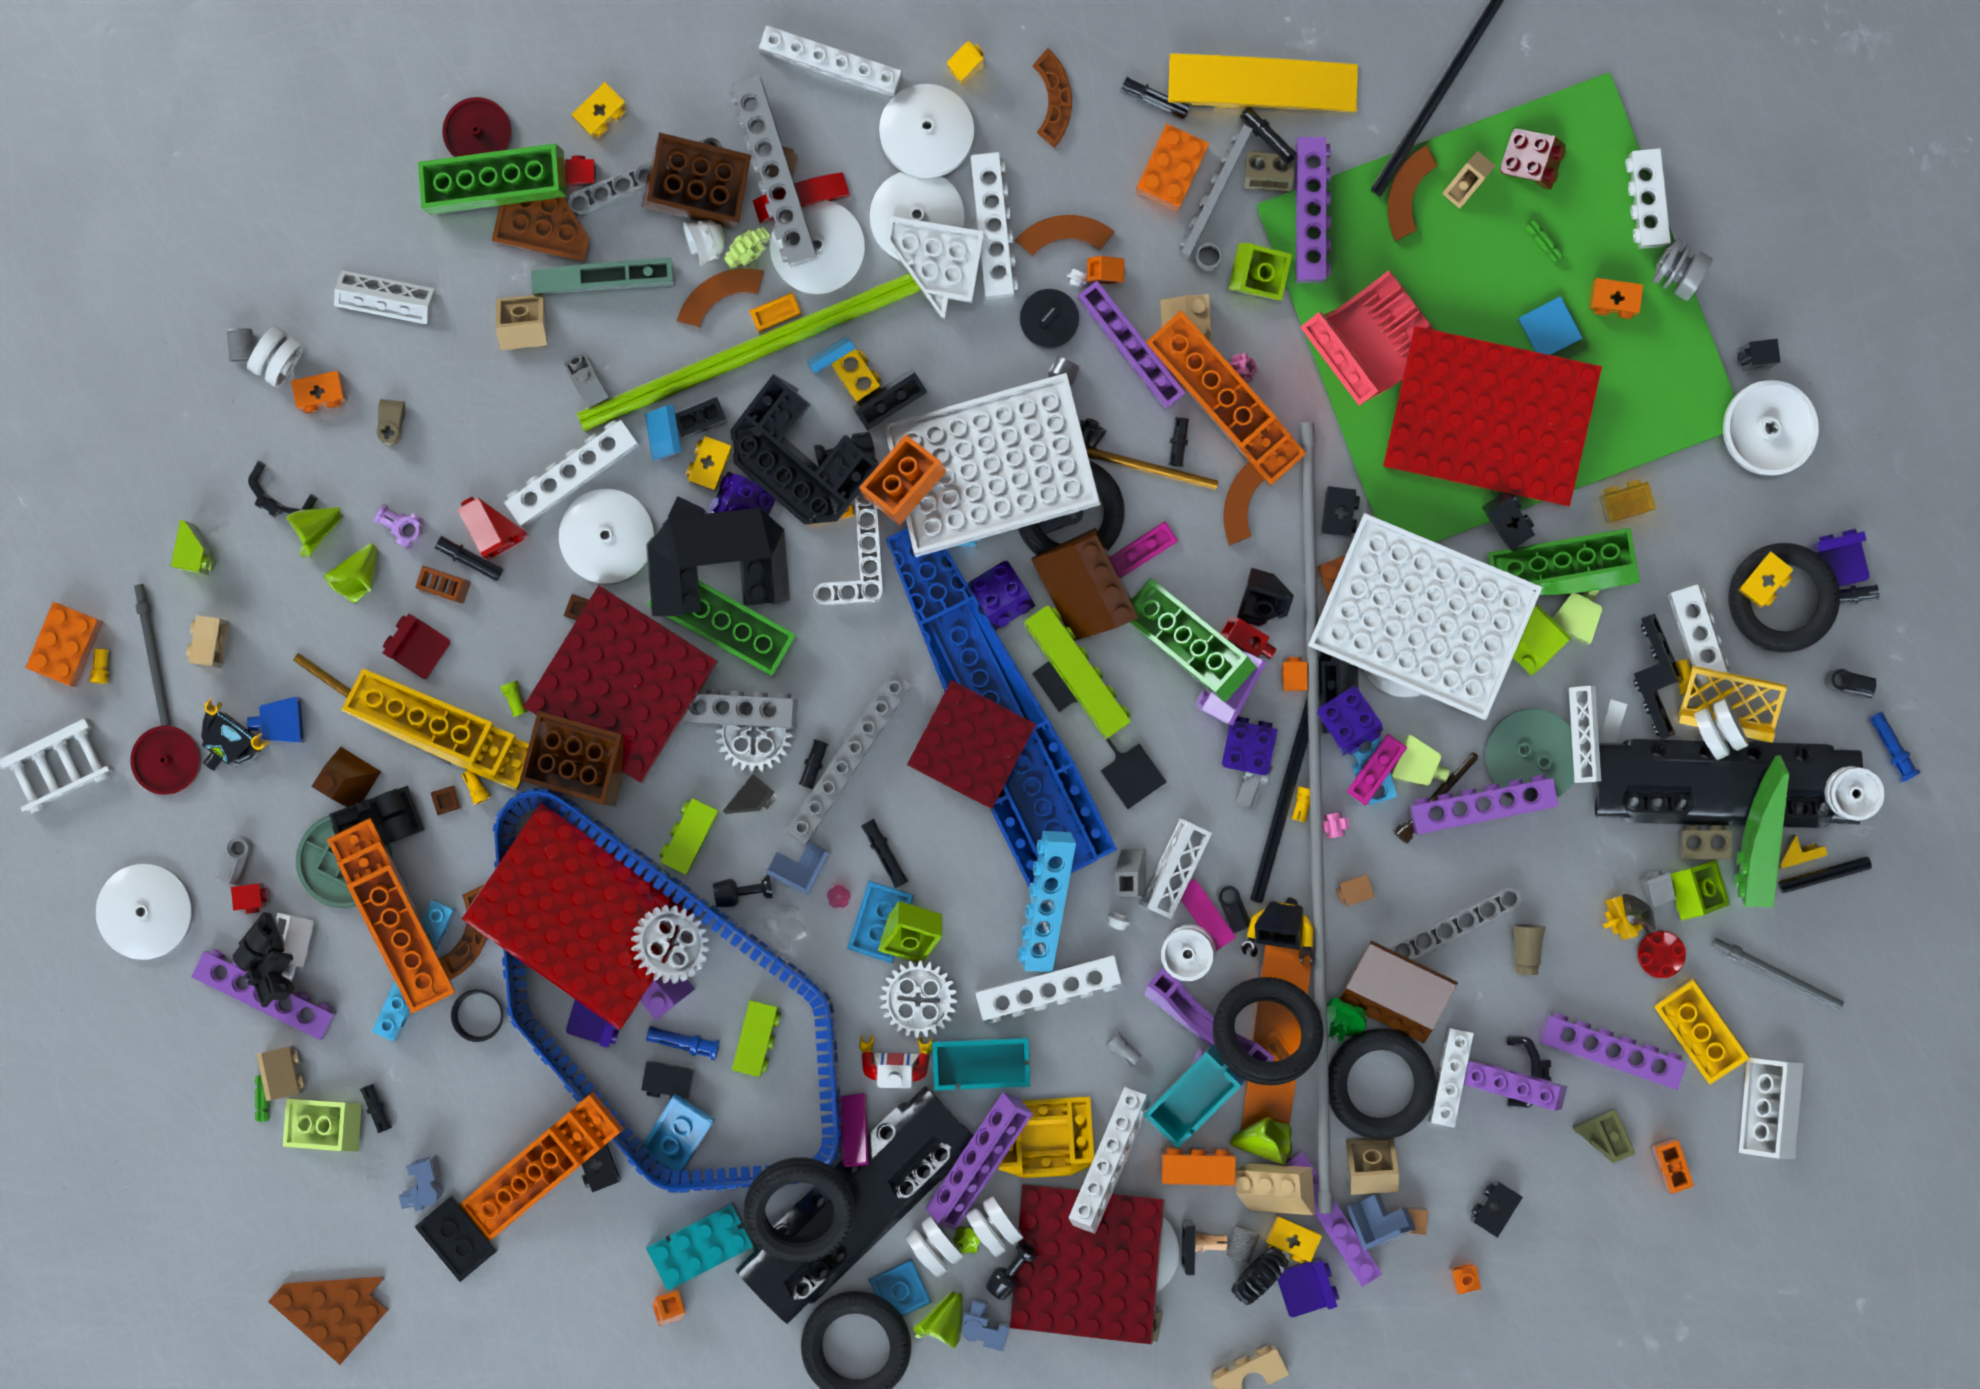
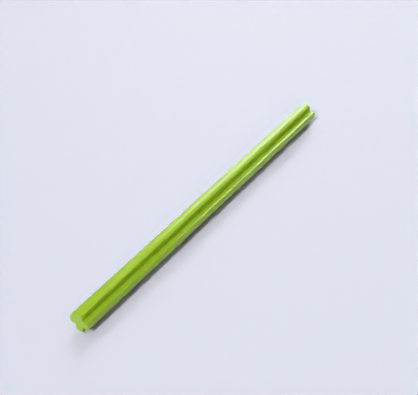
[576,273,921,431]

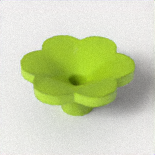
[953,1226,981,1254]

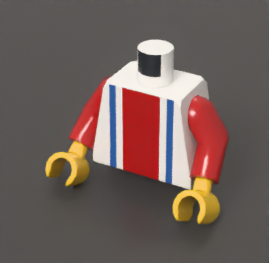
[859,1035,933,1088]

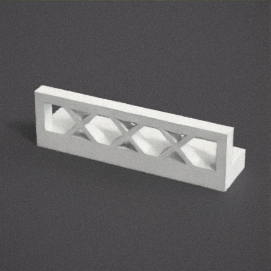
[334,270,435,324]
[1569,685,1601,783]
[1139,818,1212,919]

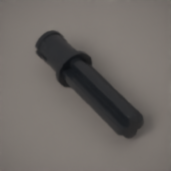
[1120,77,1189,118]
[434,536,503,581]

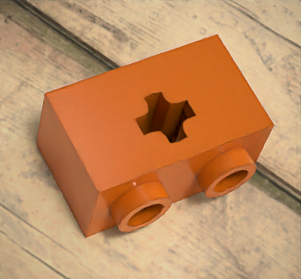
[1589,278,1643,319]
[291,371,347,413]
[1651,1138,1694,1194]

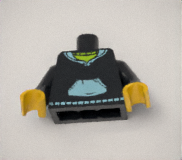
[201,698,270,771]

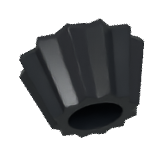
[1079,418,1107,447]

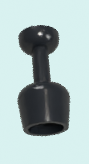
[814,432,876,467]
[713,875,773,907]
[986,1241,1038,1300]

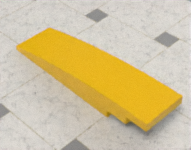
[1168,53,1358,112]
[342,668,529,791]

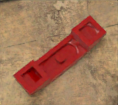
[753,172,850,224]

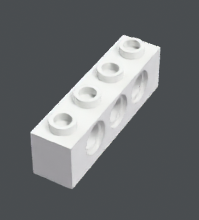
[1625,148,1671,249]
[1667,584,1729,685]
[1428,1027,1474,1127]

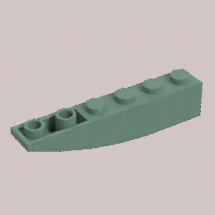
[531,258,675,295]

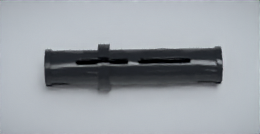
[1240,107,1297,164]
[861,819,908,889]

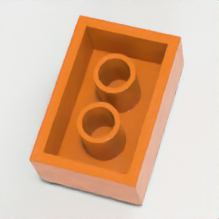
[1135,123,1209,212]
[859,434,946,525]
[25,602,103,687]
[1160,1147,1236,1186]

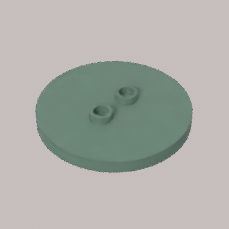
[1485,709,1574,801]
[296,816,393,909]

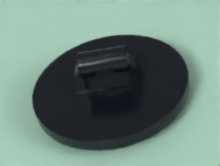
[1020,289,1079,348]

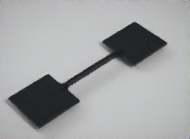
[1032,661,1167,809]

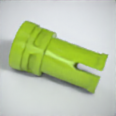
[500,680,527,717]

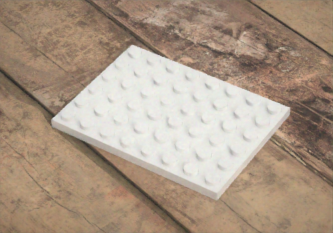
[884,373,1101,557]
[1308,513,1542,720]

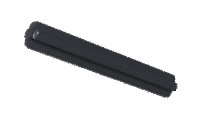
[1778,857,1872,893]

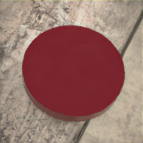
[442,97,512,157]
[130,726,201,795]

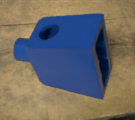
[247,697,304,743]

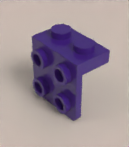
[709,472,775,515]
[1812,529,1870,587]
[968,561,1035,631]
[1317,686,1383,756]
[1222,716,1278,775]
[566,999,620,1048]
[1277,1258,1340,1317]

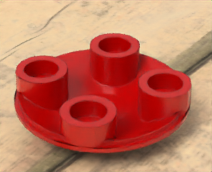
[1638,930,1686,978]

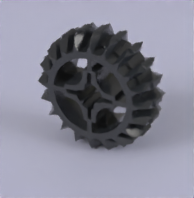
[1231,1247,1289,1305]

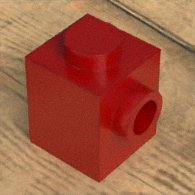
[565,155,596,187]
[231,883,269,914]

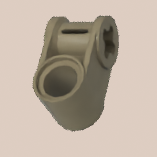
[377,399,405,446]

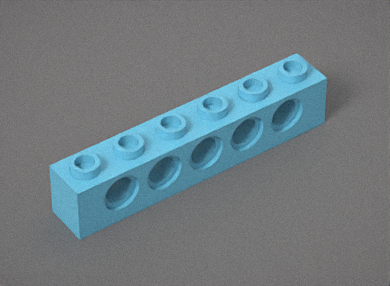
[1018,831,1076,972]
[372,900,457,1042]

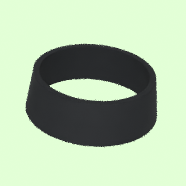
[451,989,503,1042]

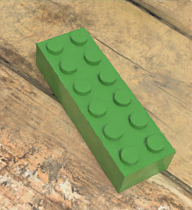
[418,143,567,215]
[647,580,797,677]

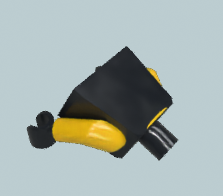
[1241,897,1314,965]

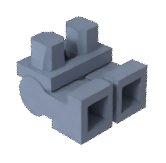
[399,1155,443,1211]
[962,1298,1010,1351]

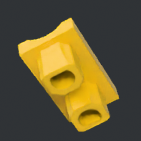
[1602,895,1645,940]

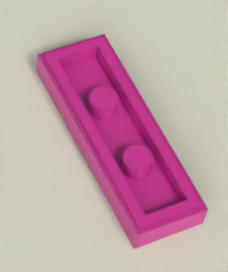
[1111,521,1178,578]
[1346,733,1407,806]
[1181,878,1236,951]
[841,1093,869,1167]

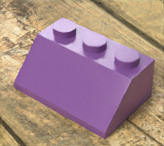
[1195,648,1267,726]
[640,976,695,1020]

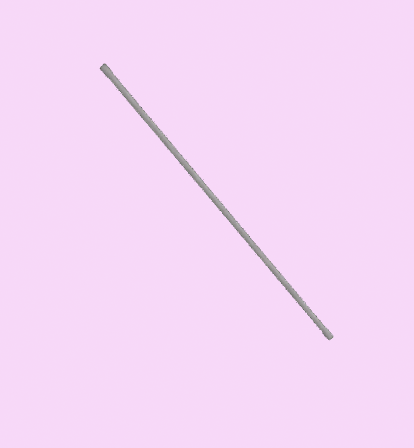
[1300,422,1333,1213]

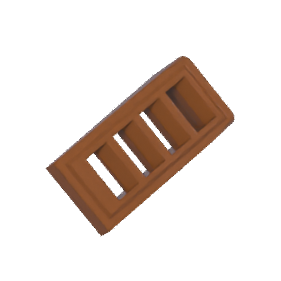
[415,565,471,604]

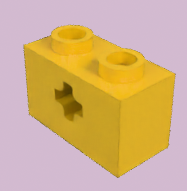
[571,82,627,139]
[686,436,733,492]
[1738,551,1793,608]
[1265,1214,1322,1263]

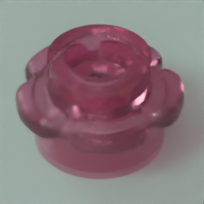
[827,885,850,908]

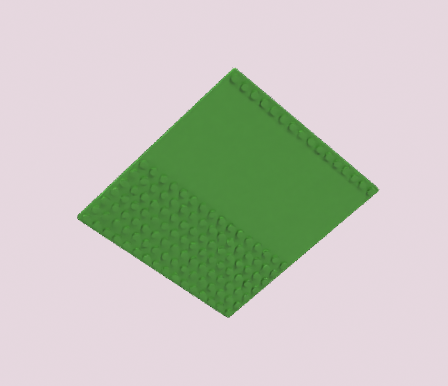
[1257,73,1735,542]

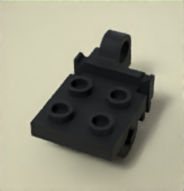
[329,785,424,845]
[233,912,294,1008]

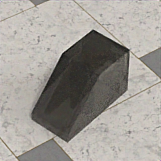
[723,774,776,814]

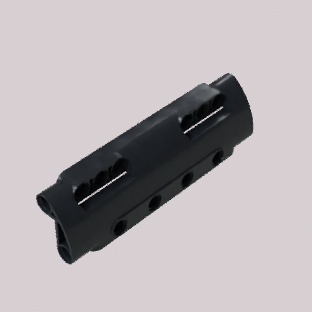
[1595,739,1863,828]
[735,1086,974,1324]

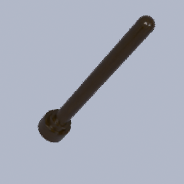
[1393,752,1478,844]

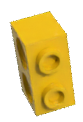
[831,348,882,404]

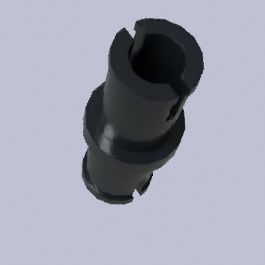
[1168,417,1189,467]
[1840,584,1879,605]
[799,739,829,789]
[359,1083,392,1133]

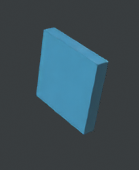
[1517,296,1582,355]
[806,337,855,373]
[645,405,681,461]
[868,1258,932,1317]

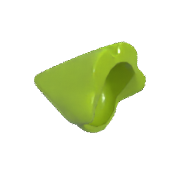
[286,507,343,557]
[323,543,378,603]
[1230,1117,1292,1165]
[913,1291,962,1348]

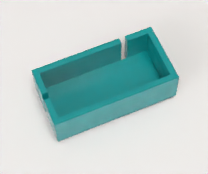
[932,1037,1030,1091]
[1144,1044,1246,1148]
[646,1202,755,1291]

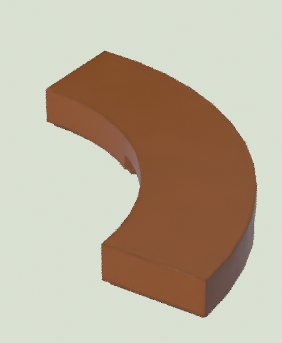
[1032,48,1072,149]
[1387,145,1437,241]
[1015,215,1115,256]
[677,268,764,328]
[1223,462,1265,546]
[440,885,488,980]

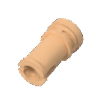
[1195,1232,1227,1252]

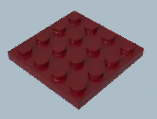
[907,680,1036,810]

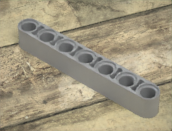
[568,137,722,216]
[1387,888,1521,960]

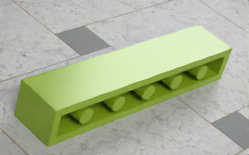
[1023,605,1131,740]

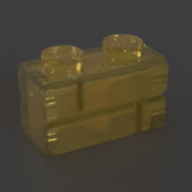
[1599,479,1656,524]

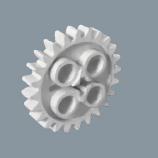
[715,702,793,773]
[631,905,709,984]
[880,960,958,1038]

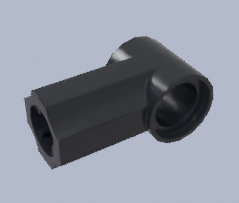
[1825,669,1877,699]
[1216,885,1250,933]

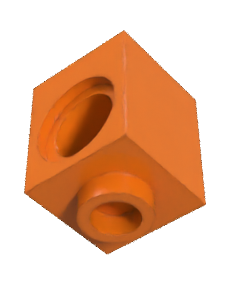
[1087,256,1125,285]
[1282,657,1308,691]
[1449,1263,1481,1295]
[652,1291,685,1326]

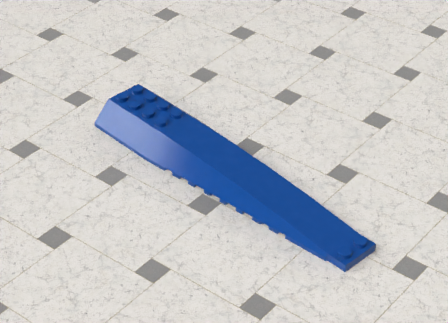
[885,528,1117,887]

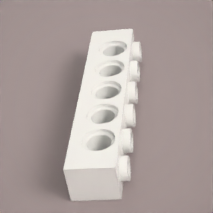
[759,25,902,98]
[971,152,1018,300]
[504,420,639,527]
[975,955,1121,1024]
[1069,1087,1151,1234]

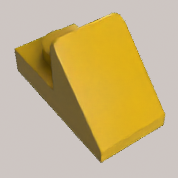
[1778,834,1828,869]

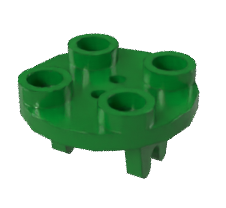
[1327,998,1367,1043]

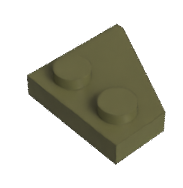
[1573,1108,1635,1163]

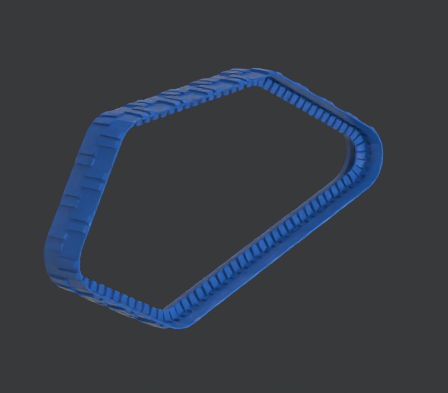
[493,788,843,1193]

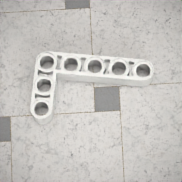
[814,492,883,606]

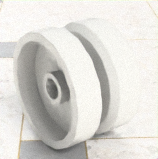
[247,326,305,388]
[1694,699,1749,760]
[1824,766,1885,821]
[1161,924,1216,981]
[966,1195,1024,1258]
[905,1216,964,1278]

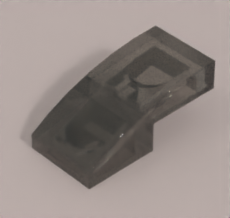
[1622,894,1657,934]

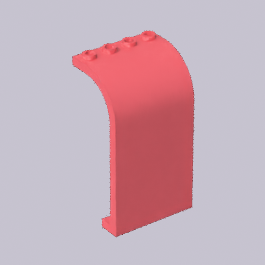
[1300,270,1435,406]

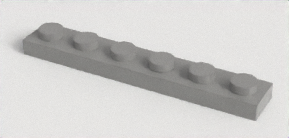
[1179,125,1252,260]

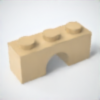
[1211,1345,1289,1389]

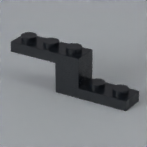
[1633,614,1683,740]

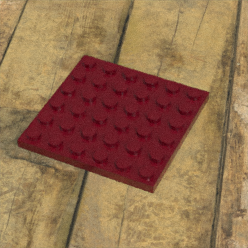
[523,585,718,783]
[1010,1184,1165,1345]

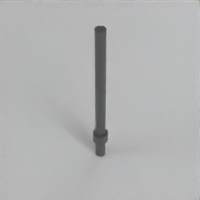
[134,584,171,726]
[1711,937,1844,1010]

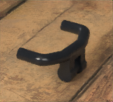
[248,460,318,518]
[1507,1036,1551,1109]

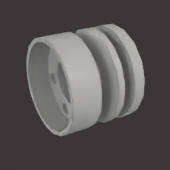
[1651,238,1713,302]

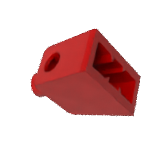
[1220,617,1277,660]

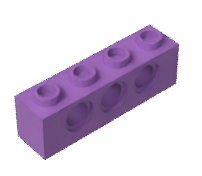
[1464,1060,1568,1111]

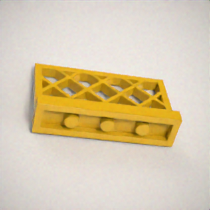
[1677,665,1787,743]

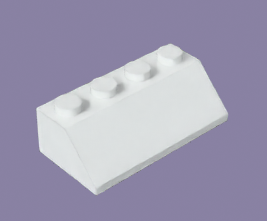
[1739,1058,1804,1159]

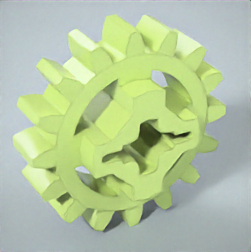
[724,227,771,268]

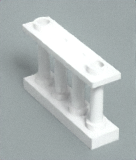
[0,718,114,814]

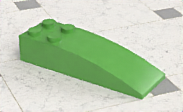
[1488,528,1640,595]
[1129,578,1257,703]
[1734,755,1789,907]

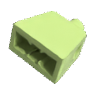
[1551,590,1603,645]
[1391,735,1450,786]

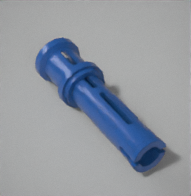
[1869,711,1921,783]
[646,1026,720,1061]

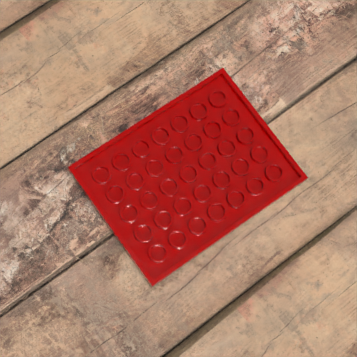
[1383,326,1602,507]
[461,803,693,1030]

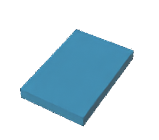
[847,881,914,963]
[640,1094,715,1175]

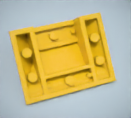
[995,1097,1094,1178]

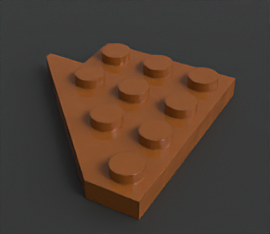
[491,197,590,263]
[268,1276,389,1365]

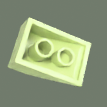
[283,1099,362,1151]

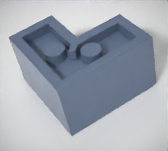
[765,841,831,895]
[1346,1193,1416,1251]

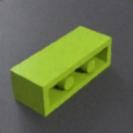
[659,798,719,875]
[732,999,781,1077]

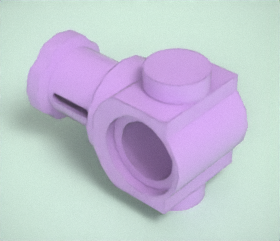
[374,504,424,549]

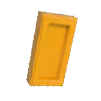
[749,292,802,333]

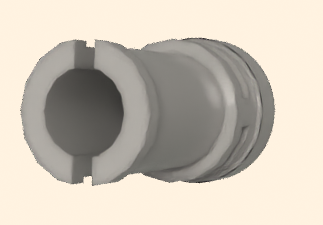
[1106,1031,1142,1066]

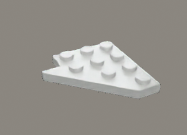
[886,216,984,319]

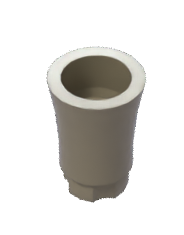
[1512,924,1546,975]

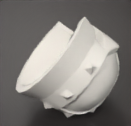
[683,219,726,266]

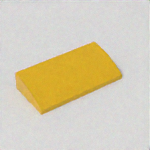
[1654,977,1750,1085]

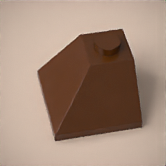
[311,747,382,807]

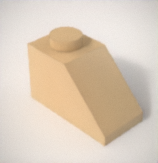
[1442,151,1496,209]

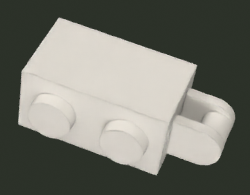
[275,912,314,980]

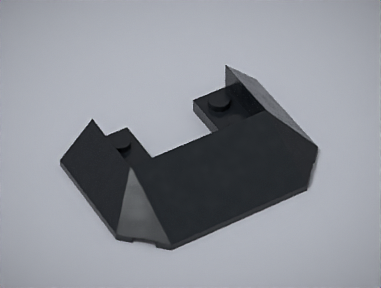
[730,374,879,525]
[646,508,790,616]

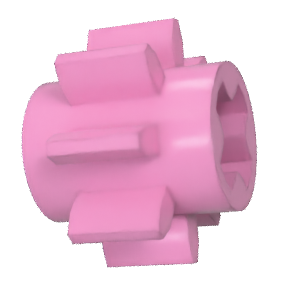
[1229,353,1257,382]
[1323,812,1350,839]

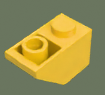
[947,40,984,85]

